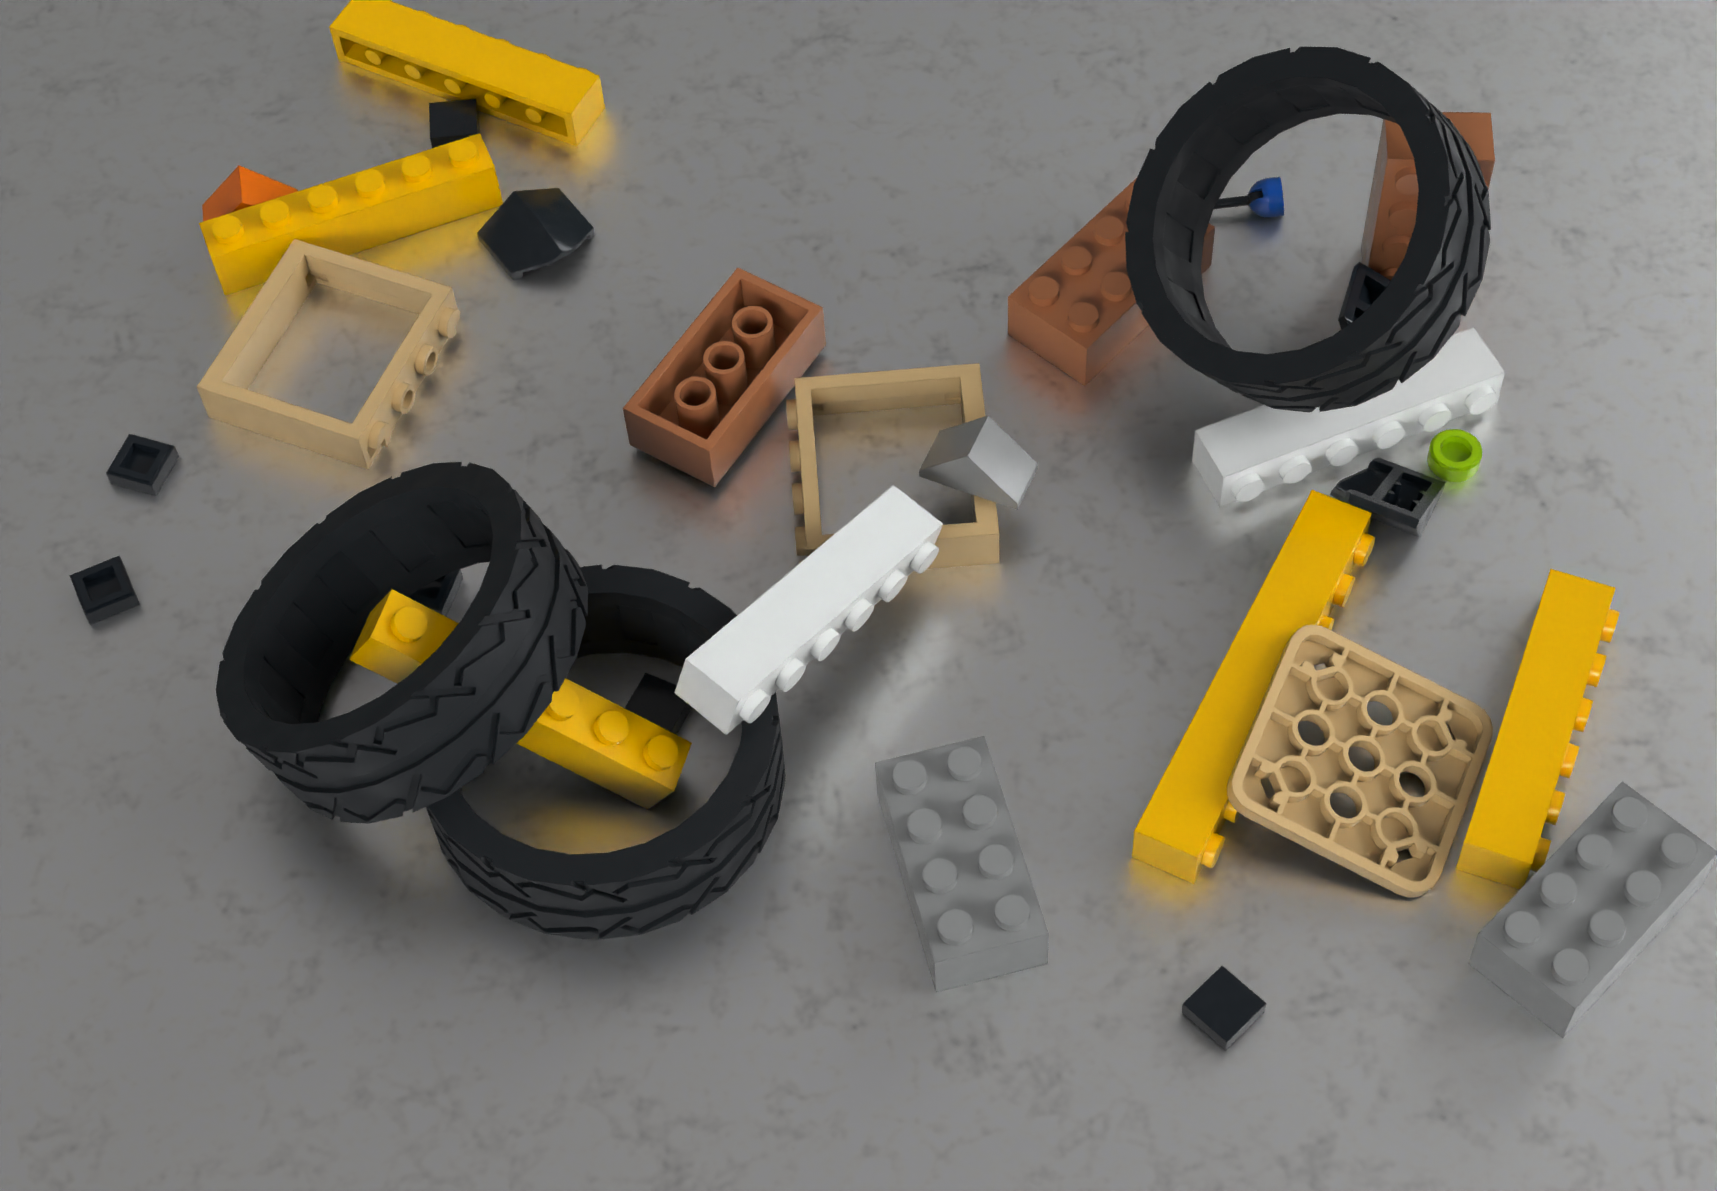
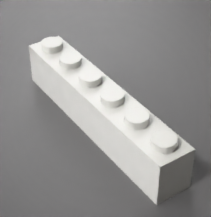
[1192,327,1505,507]
[674,485,943,735]

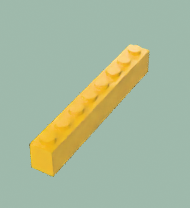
[1132,490,1375,884]

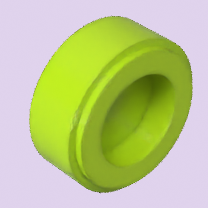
[1427,429,1482,482]

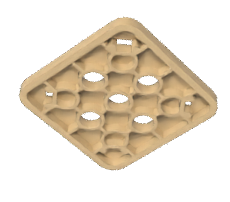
[1227,625,1493,898]

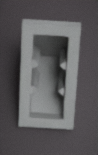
[919,416,1038,510]

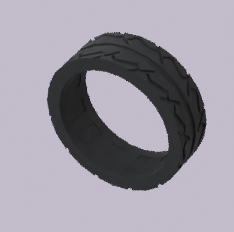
[1125,47,1491,412]
[216,462,588,824]
[426,565,786,940]

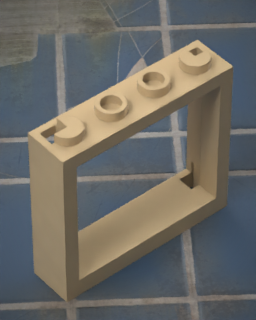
[197,239,460,469]
[786,363,1000,569]

